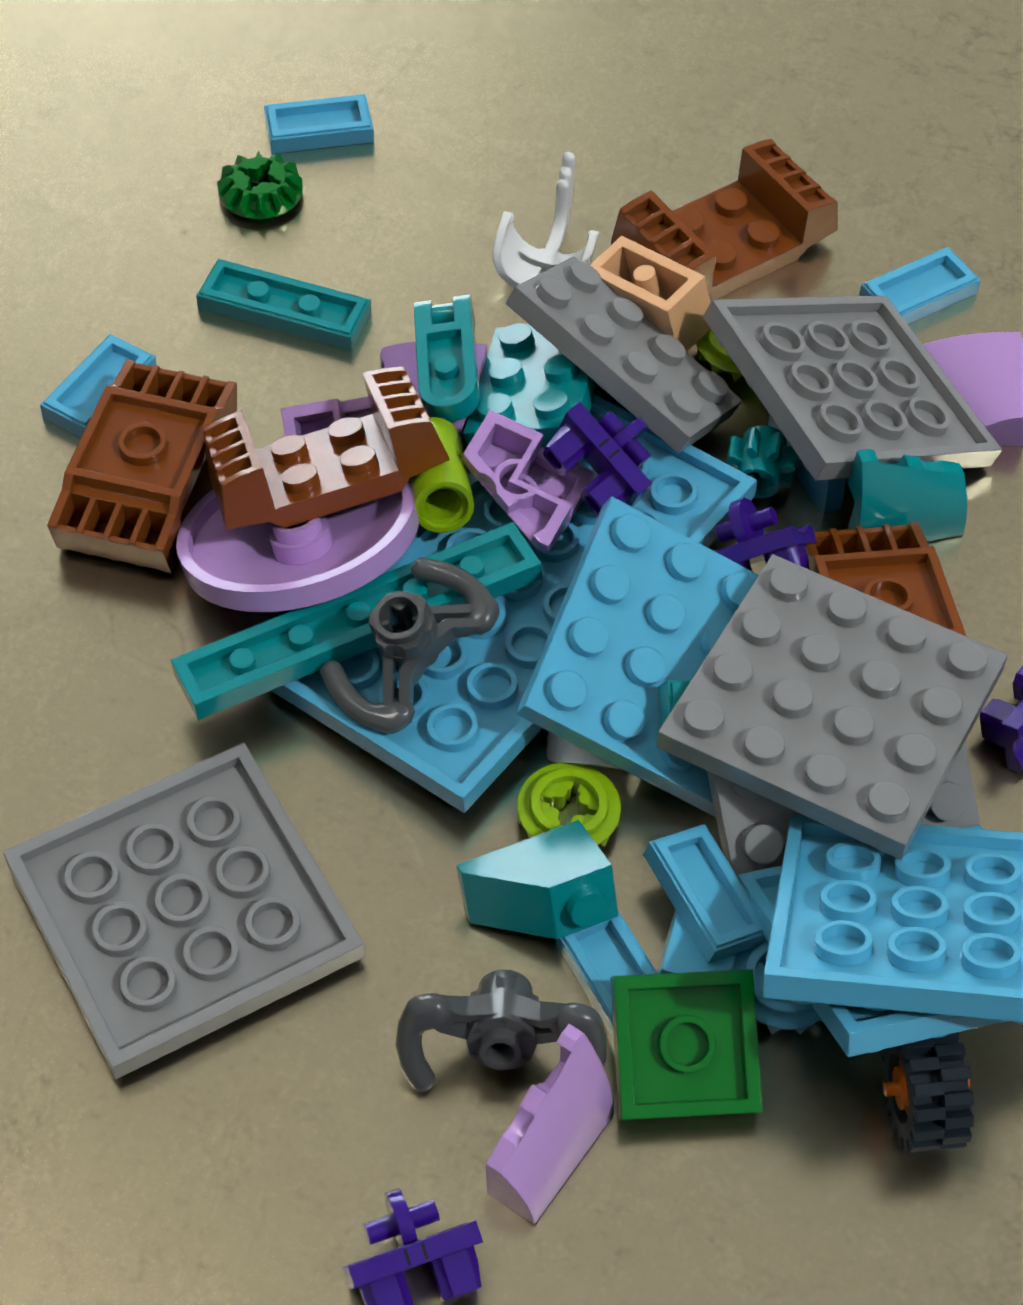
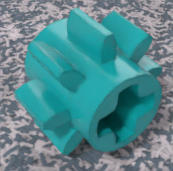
[726,425,798,498]

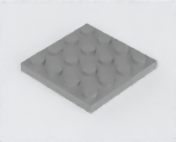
[703,295,1002,481]
[656,554,1008,860]
[3,743,365,1079]

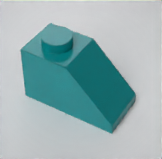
[456,820,619,939]

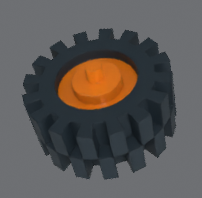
[881,1032,974,1154]

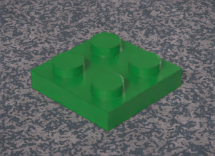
[610,969,763,1120]

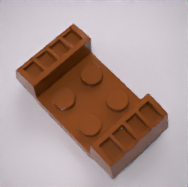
[611,139,838,301]
[47,359,237,573]
[203,366,450,530]
[805,522,966,636]

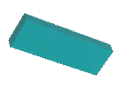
[196,259,371,351]

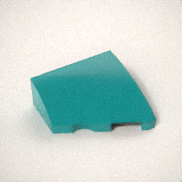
[847,449,967,542]

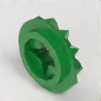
[217,150,303,219]

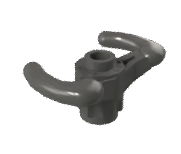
[320,558,499,734]
[395,969,607,1091]

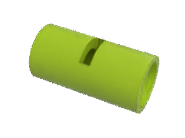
[410,417,474,533]

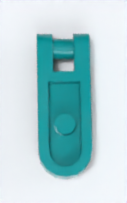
[414,294,480,422]

